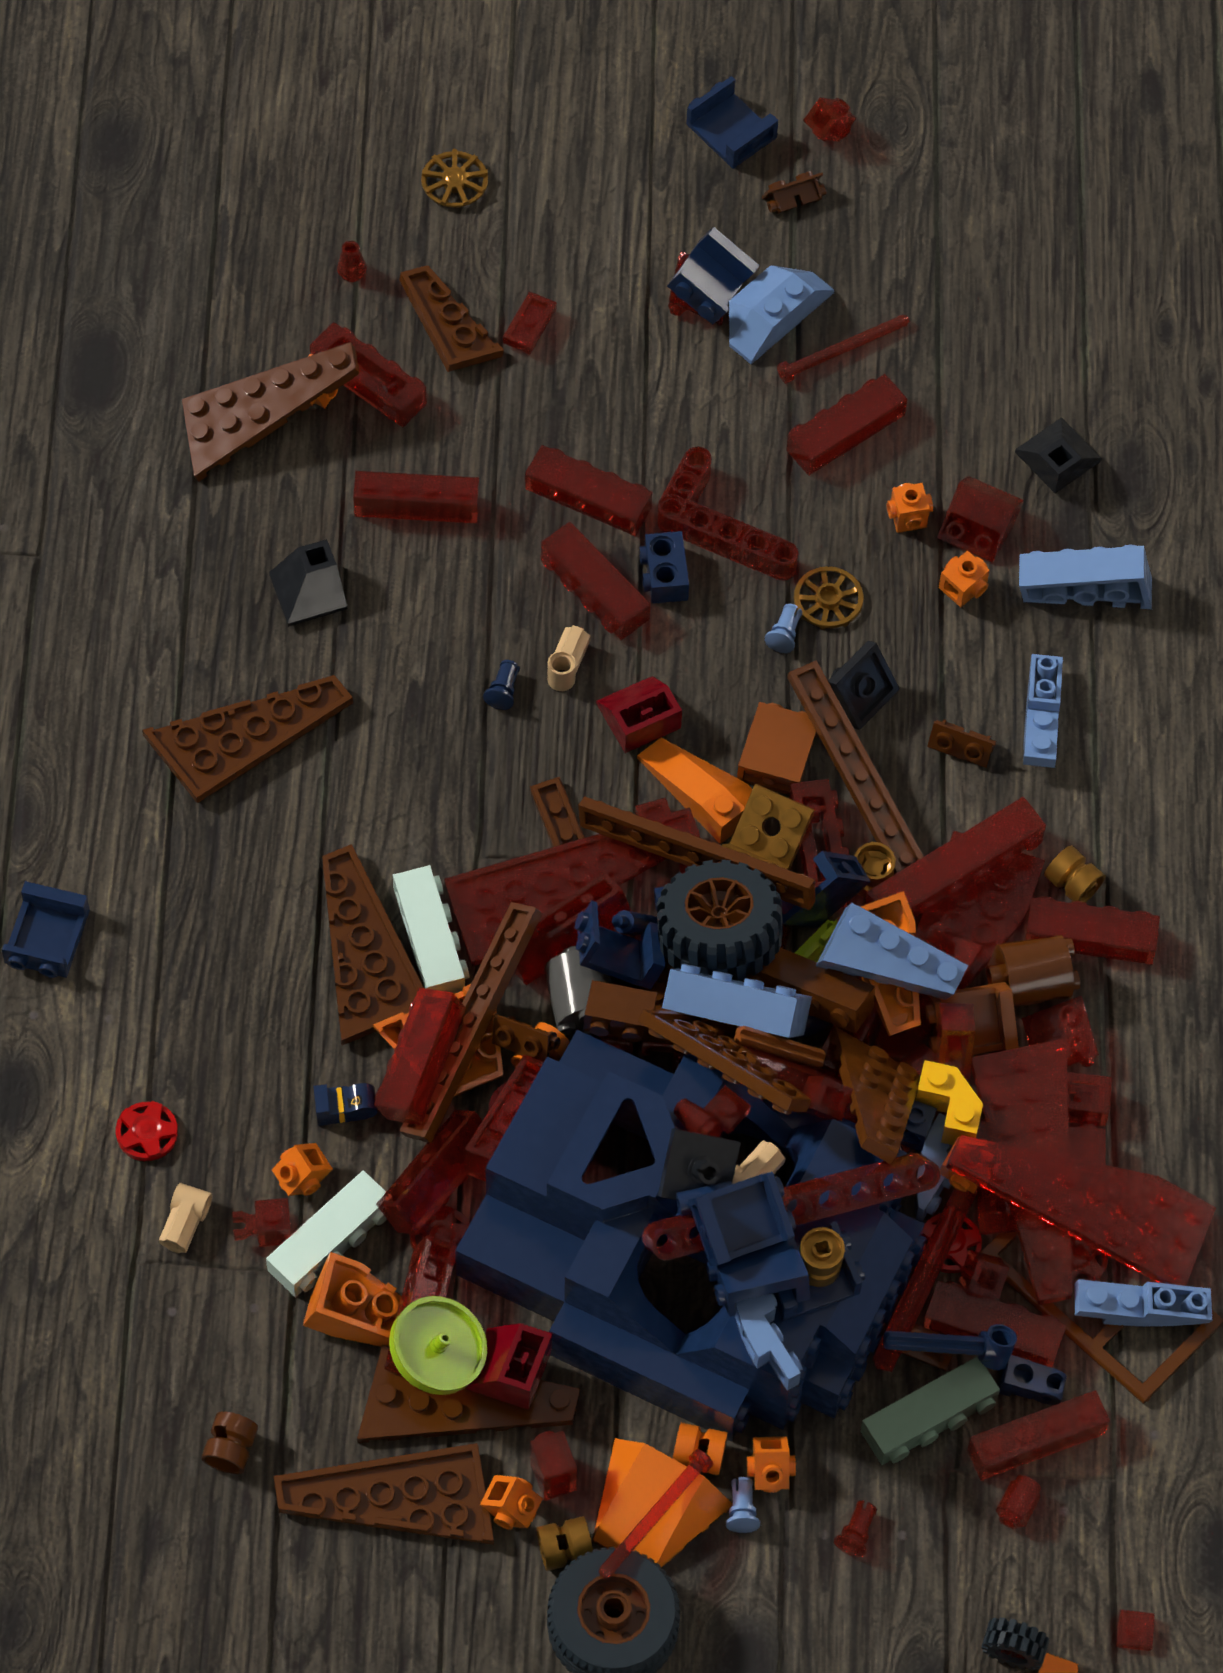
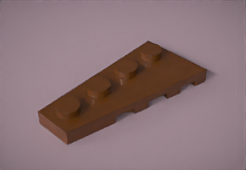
[399,265,504,372]

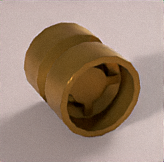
[855,842,896,899]
[1044,845,1106,906]
[799,1227,845,1287]
[536,1516,593,1571]

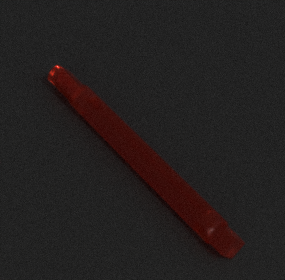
[873,1184,981,1372]

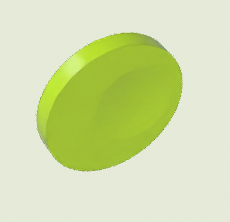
[389,1296,487,1395]

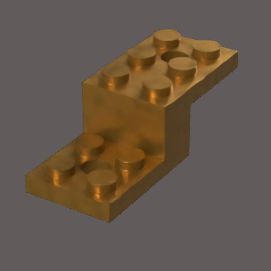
[722,784,815,870]

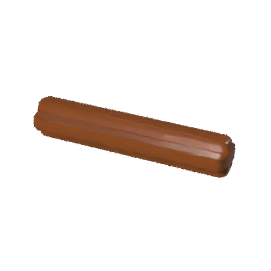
[734,1026,826,1068]

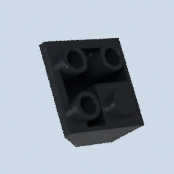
[1015,417,1102,493]
[269,539,348,627]

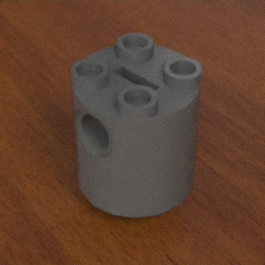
[544,946,614,1039]

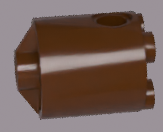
[986,934,1080,1007]

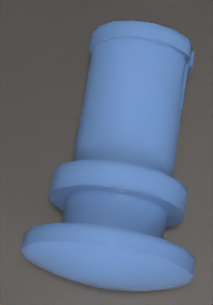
[765,604,803,653]
[726,1477,760,1533]

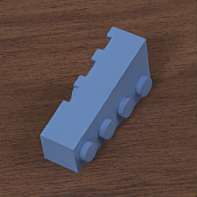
[1019,544,1152,609]
[816,903,968,1000]
[662,964,812,1038]

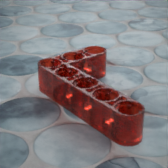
[657,446,799,580]

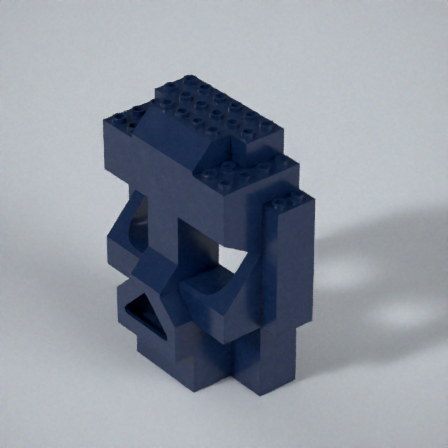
[455,1030,927,1442]

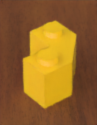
[916,1060,983,1145]

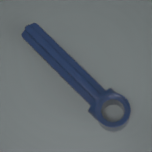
[883,1324,1017,1370]

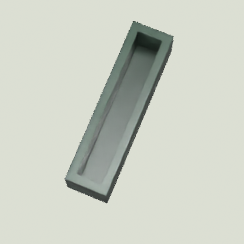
[860,1357,1000,1465]

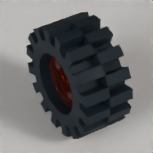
[981,1617,1049,1670]

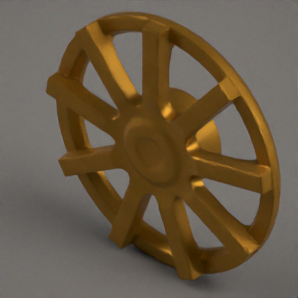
[421,149,488,208]
[794,567,864,630]

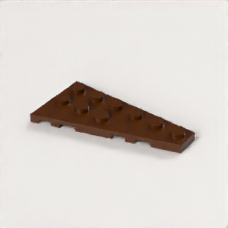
[182,342,360,482]
[142,675,353,803]
[322,844,431,1046]
[638,1009,811,1115]
[829,1026,921,1164]
[357,1345,580,1443]
[274,1443,494,1545]

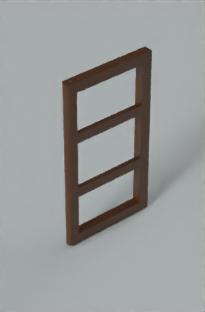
[978,1175,1223,1404]

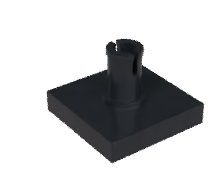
[828,640,900,730]
[658,1128,741,1200]

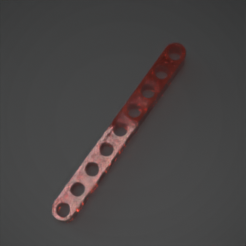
[642,1153,941,1260]

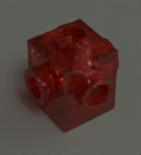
[803,97,857,141]

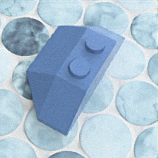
[729,265,834,364]

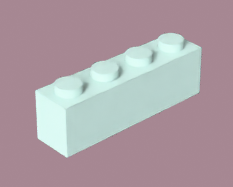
[393,865,469,1000]
[266,1170,392,1297]

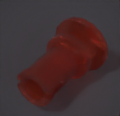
[834,1500,877,1557]

